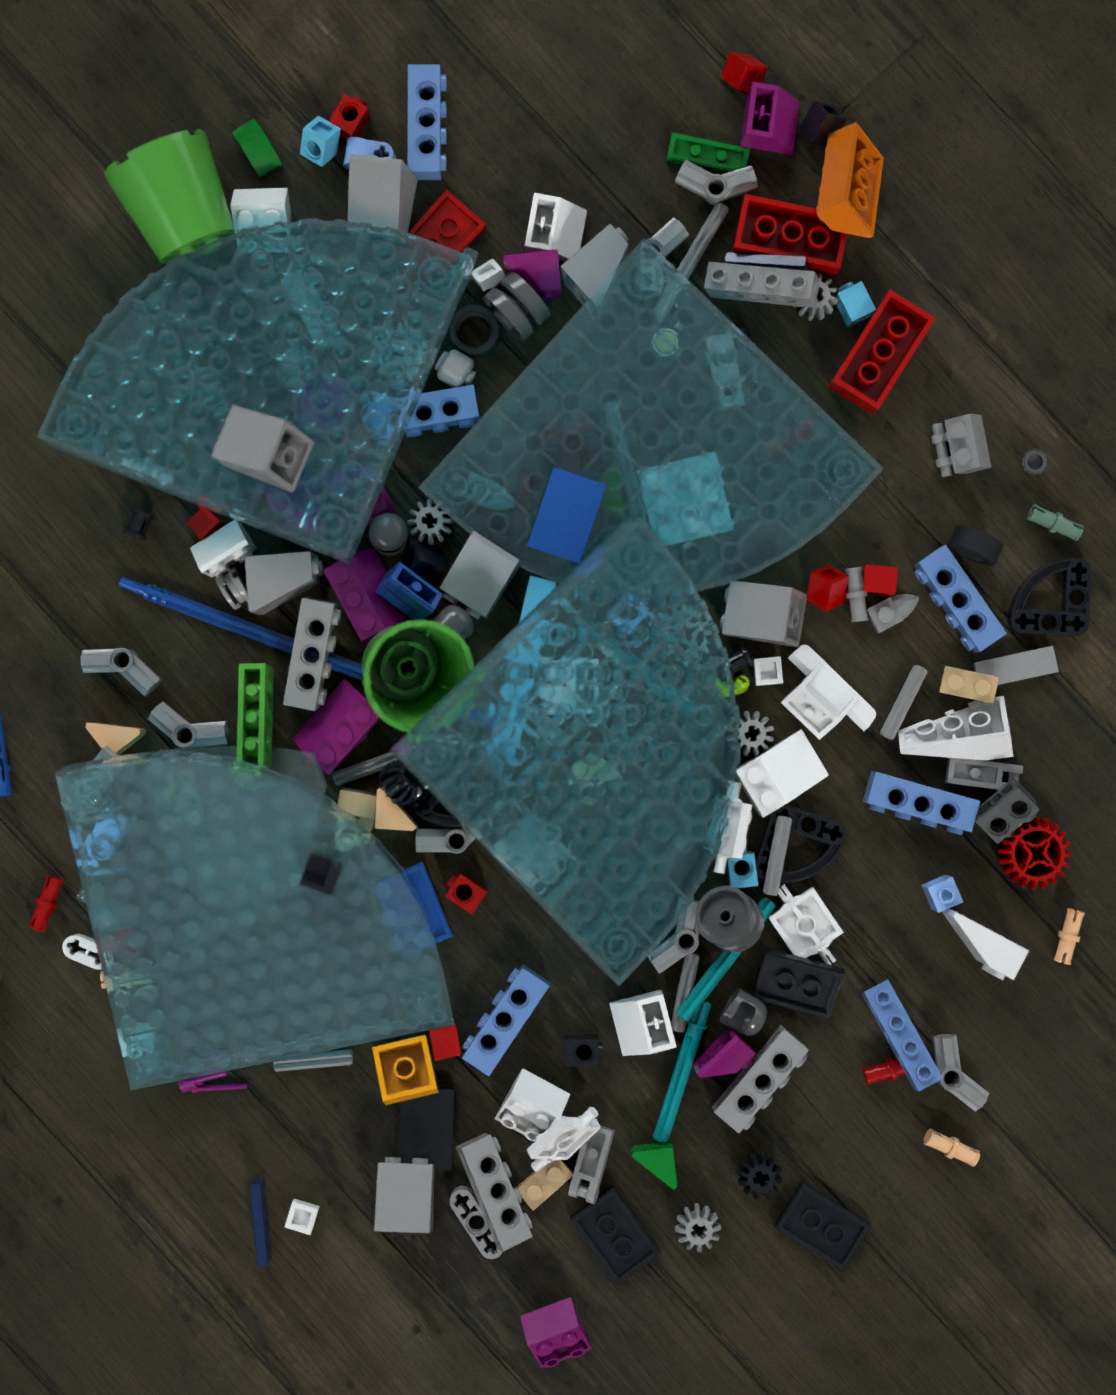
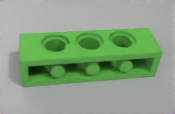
[236,663,274,775]

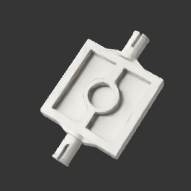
[706,781,752,874]
[768,884,844,965]
[527,1107,601,1172]

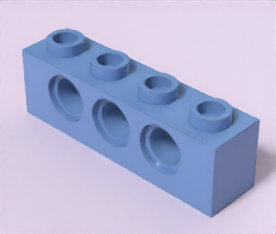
[407,64,447,180]
[367,385,480,442]
[914,544,1007,653]
[862,771,980,835]
[461,964,550,1076]
[861,980,943,1091]

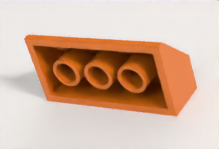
[816,122,884,238]

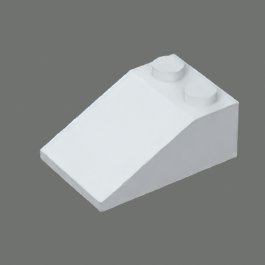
[732,729,829,817]
[942,909,1029,980]

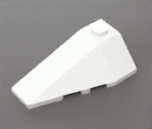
[898,696,1013,760]

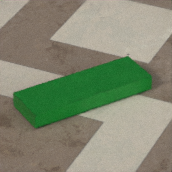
[666,132,750,173]

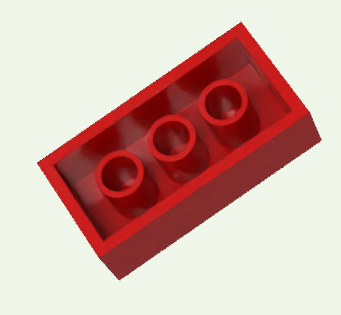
[732,194,847,277]
[827,290,936,415]

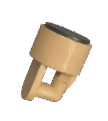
[335,788,377,847]

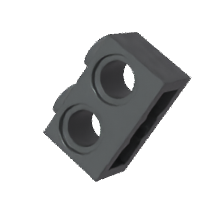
[975,778,1040,844]

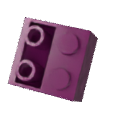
[740,82,800,155]
[520,1297,592,1368]

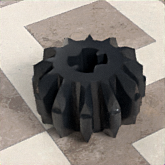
[378,759,425,807]
[736,1152,783,1200]

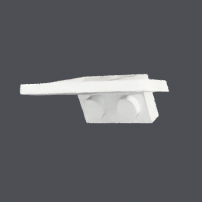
[781,645,876,740]

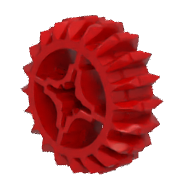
[997,816,1072,890]

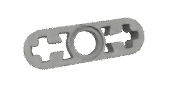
[450,1186,503,1259]

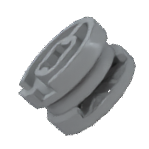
[215,567,248,610]

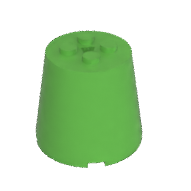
[104,129,235,264]
[362,620,476,733]

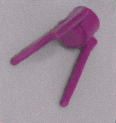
[177,1048,248,1093]

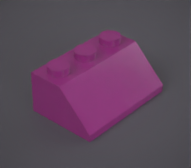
[323,547,410,643]
[292,679,381,775]

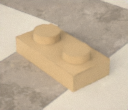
[940,666,999,704]
[516,1160,574,1211]

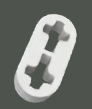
[62,934,115,970]

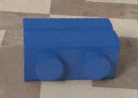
[376,562,442,620]

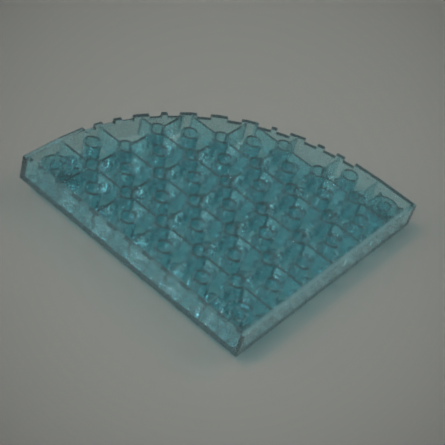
[37,218,473,565]
[418,238,884,597]
[390,517,741,986]
[55,751,454,1090]

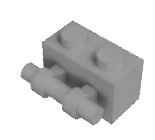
[931,414,991,478]

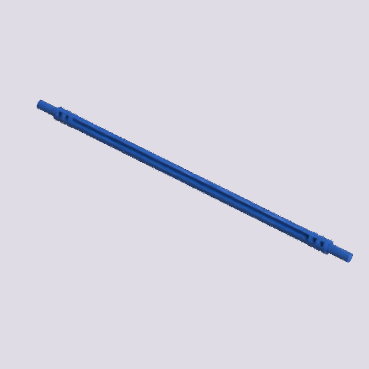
[119,577,497,731]

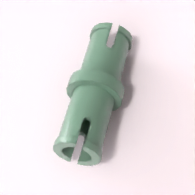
[1027,504,1084,541]

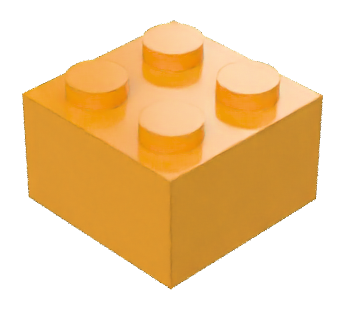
[372,1035,439,1105]

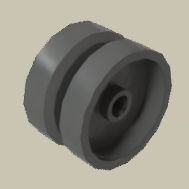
[483,271,551,342]
[695,885,764,953]

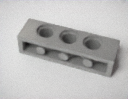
[704,262,820,308]
[283,597,341,711]
[712,1025,809,1133]
[456,1133,532,1251]

